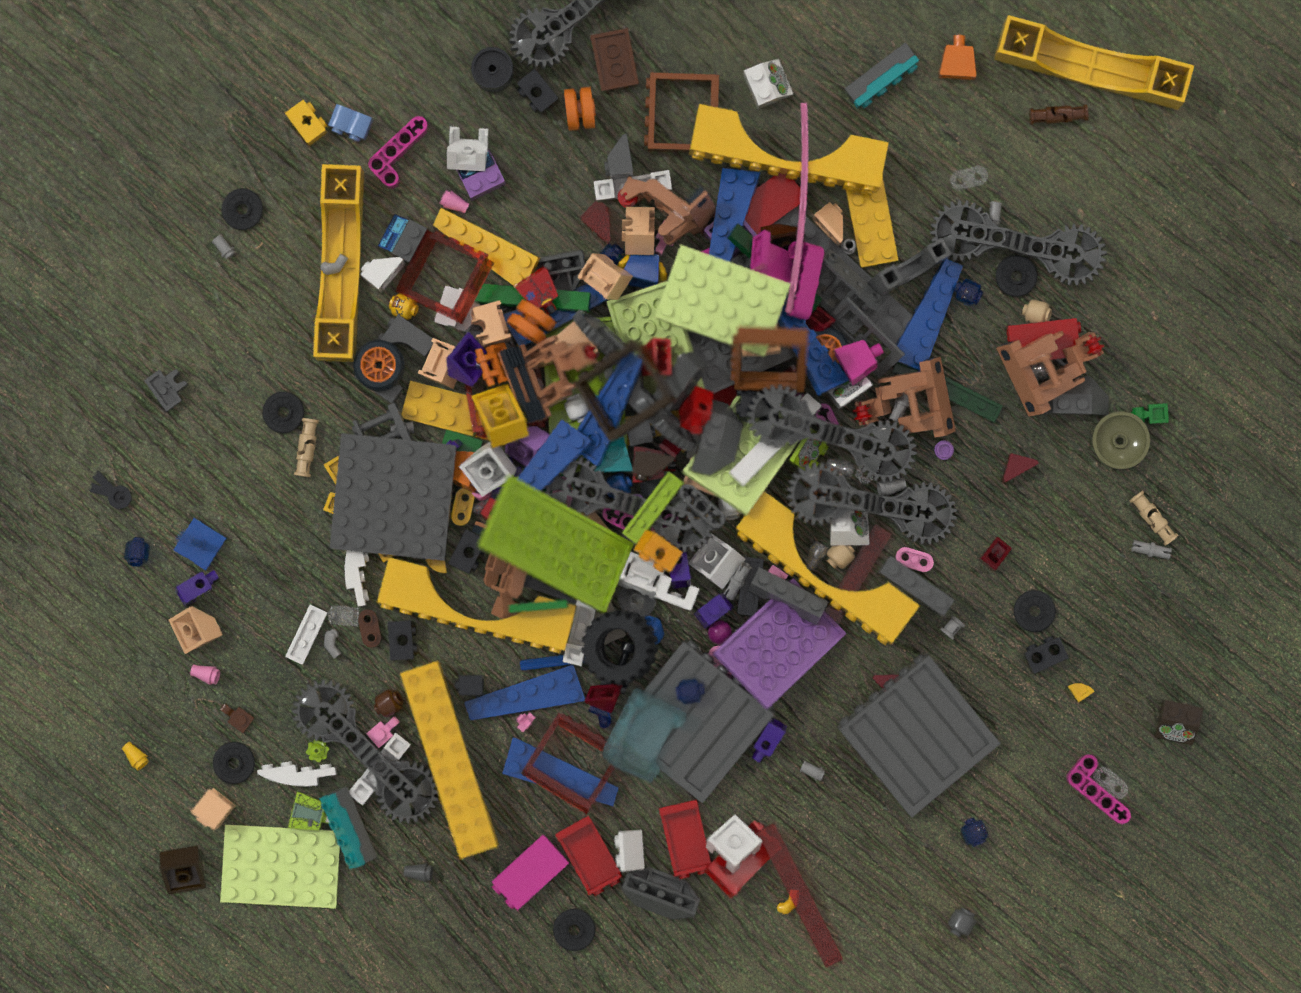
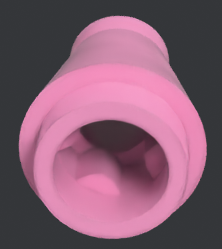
[439,190,469,214]
[190,665,220,685]

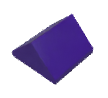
[446,332,491,386]

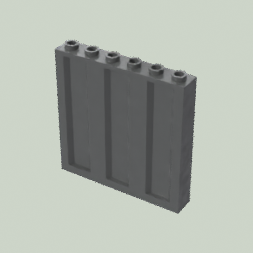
[612,639,776,803]
[837,653,1001,818]

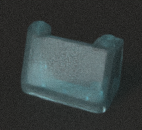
[603,688,687,783]

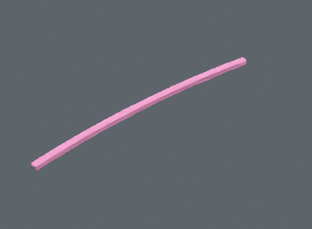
[785,103,808,313]

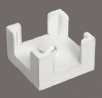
[447,127,488,171]
[655,575,699,611]
[706,815,762,874]

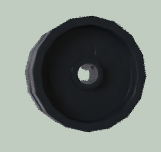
[471,47,514,93]

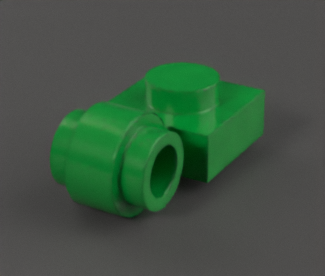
[1131,403,1169,424]

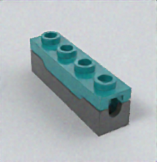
[844,42,919,109]
[319,787,377,869]

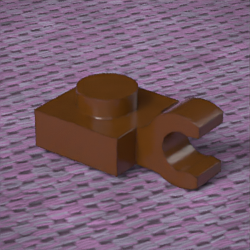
[220,703,255,733]

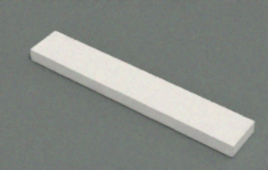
[729,393,821,487]

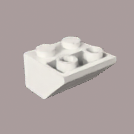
[615,829,644,871]

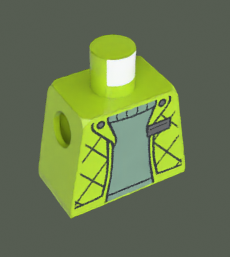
[288,791,329,830]

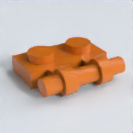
[475,342,508,387]

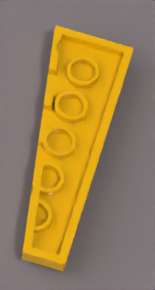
[433,208,540,286]

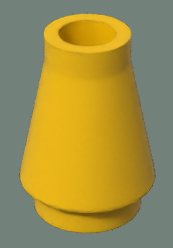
[122,742,149,771]

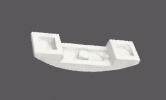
[594,170,672,201]
[563,600,596,666]
[349,733,411,805]

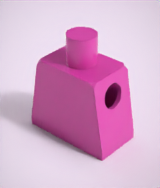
[835,340,884,386]

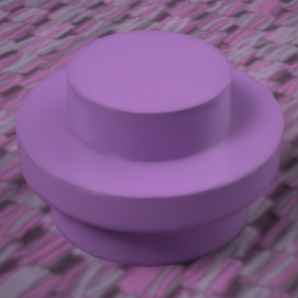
[934,441,954,460]

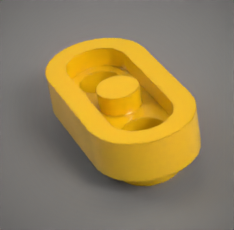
[451,488,475,526]

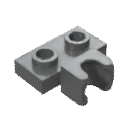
[144,369,189,412]

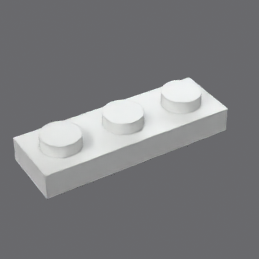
[285,605,328,665]

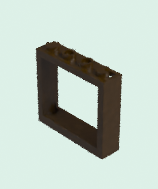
[573,340,677,442]

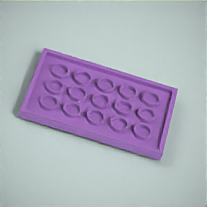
[713,578,847,710]

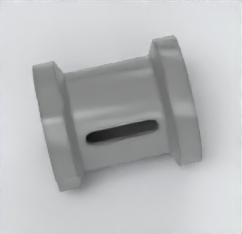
[940,615,965,640]

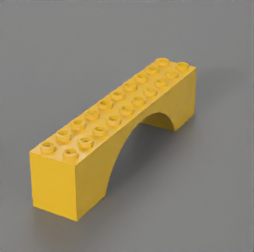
[994,15,1194,110]
[688,104,889,195]
[313,164,364,362]
[736,491,919,646]
[377,557,577,654]
[400,661,499,859]

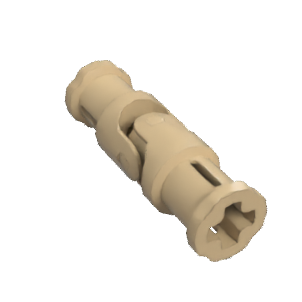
[294,418,319,477]
[1129,490,1178,546]

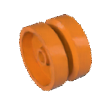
[564,86,596,131]
[507,299,557,345]

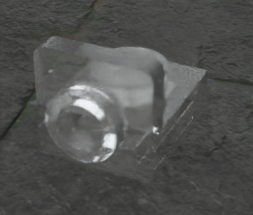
[328,605,359,627]

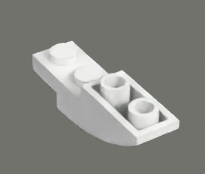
[345,550,369,607]
[257,761,337,786]

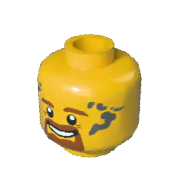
[389,293,419,320]

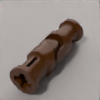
[1029,104,1088,125]

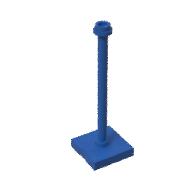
[174,518,227,571]

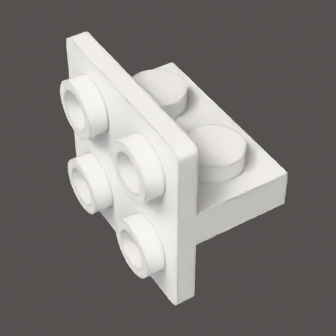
[434,286,480,332]

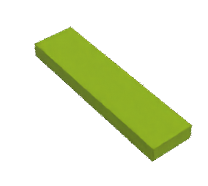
[622,471,684,544]

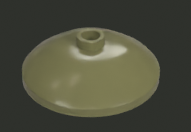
[1092,411,1150,469]

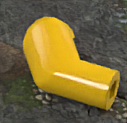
[777,889,799,914]

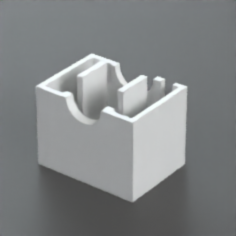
[617,552,664,599]

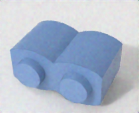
[328,104,373,142]

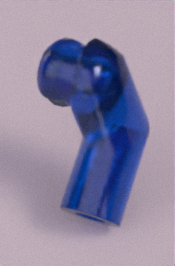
[588,705,611,729]

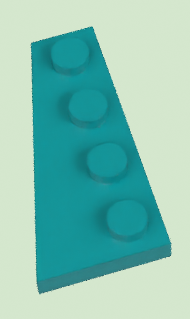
[594,395,633,473]

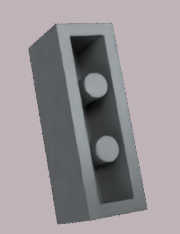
[653,351,709,412]

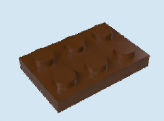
[590,28,639,92]

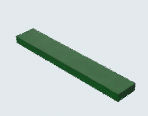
[475,283,591,313]

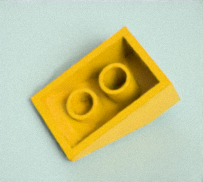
[471,383,529,448]

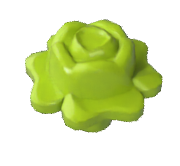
[306,740,329,762]

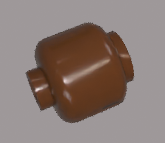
[374,689,403,717]

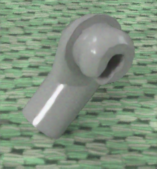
[320,254,349,275]
[324,629,341,659]

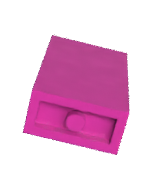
[750,230,819,288]
[492,834,569,910]

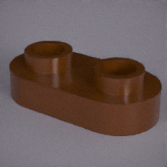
[358,609,382,648]

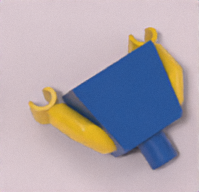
[617,254,667,289]

